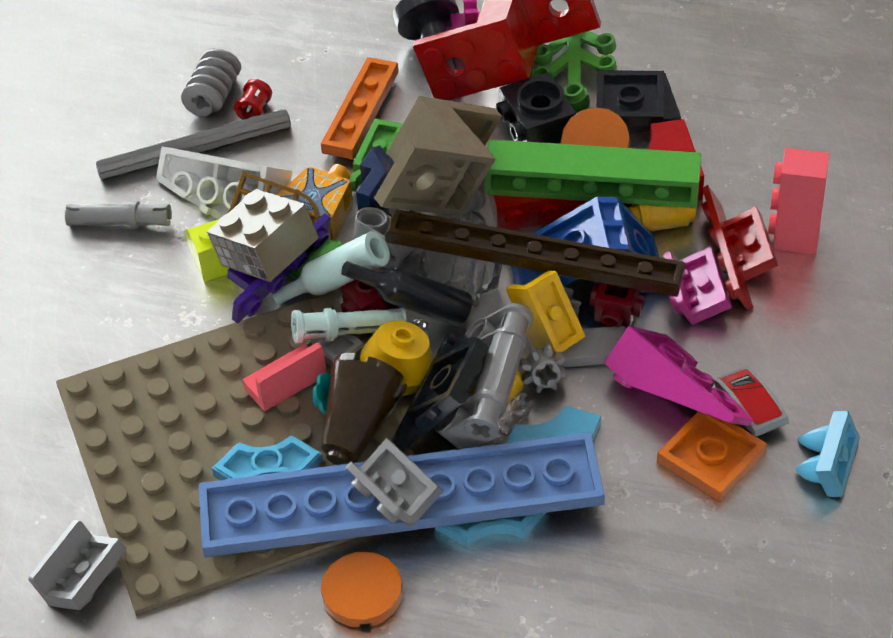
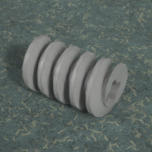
[181,48,242,117]

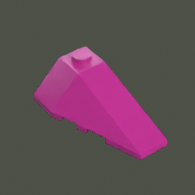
[604,326,753,426]

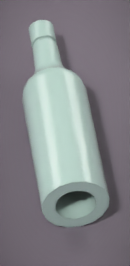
[273,231,390,304]

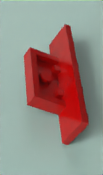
[701,185,778,311]

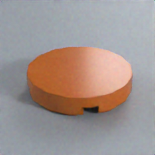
[561,107,630,148]
[321,552,403,627]

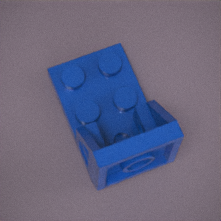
[511,197,659,293]

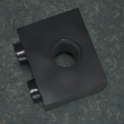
[496,72,576,144]

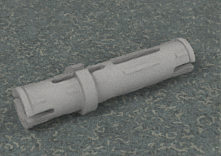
[65,201,172,229]

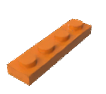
[320,57,399,160]

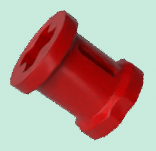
[234,79,273,120]

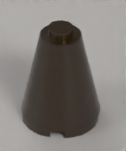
[321,353,407,465]

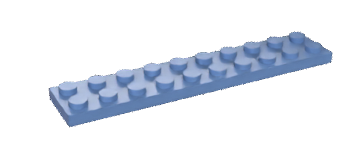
[199,432,605,558]

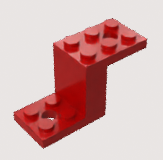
[413,0,602,101]

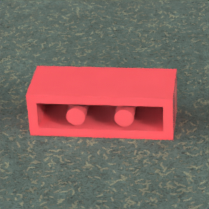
[768,148,830,255]

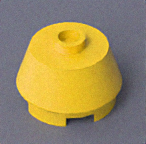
[360,321,433,396]

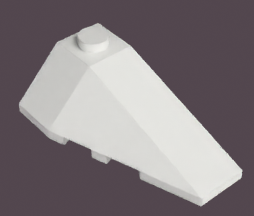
[156,146,292,220]

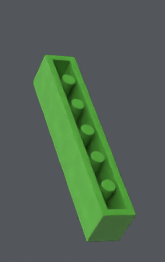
[484,139,701,208]

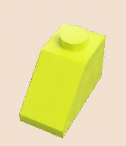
[183,220,229,282]

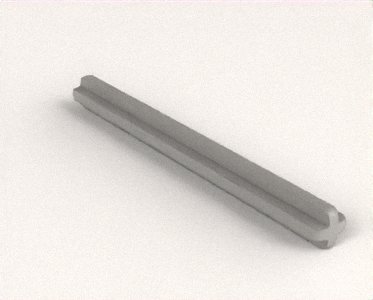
[96,109,291,180]

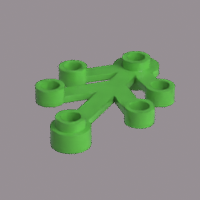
[531,31,617,113]

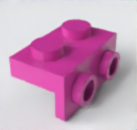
[663,246,732,325]

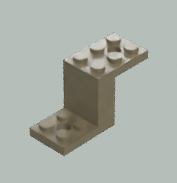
[375,96,502,216]

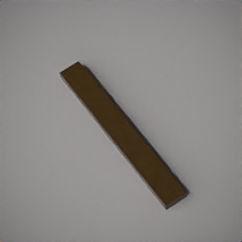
[385,209,686,297]

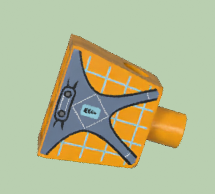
[276,164,353,241]

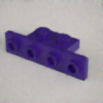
[227,213,331,324]

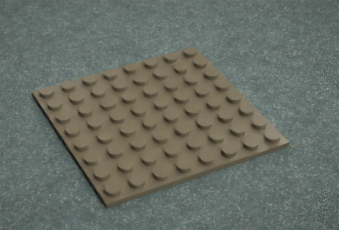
[56,291,414,616]

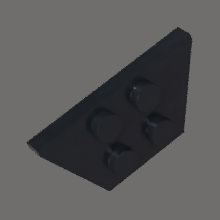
[391,333,489,452]

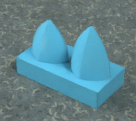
[796,411,860,497]

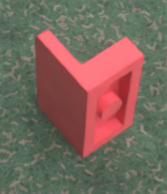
[242,343,327,412]

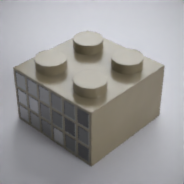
[207,189,319,282]

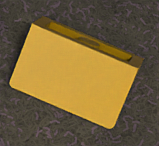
[506,270,586,355]

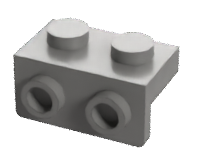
[346,438,444,528]
[28,520,127,610]

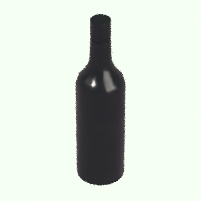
[341,261,472,327]

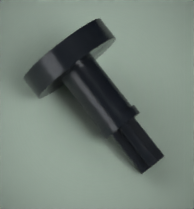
[393,0,459,70]

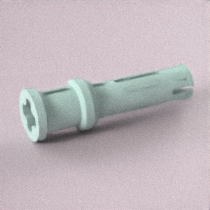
[291,308,407,344]

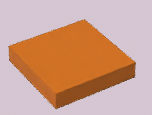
[657,411,768,502]

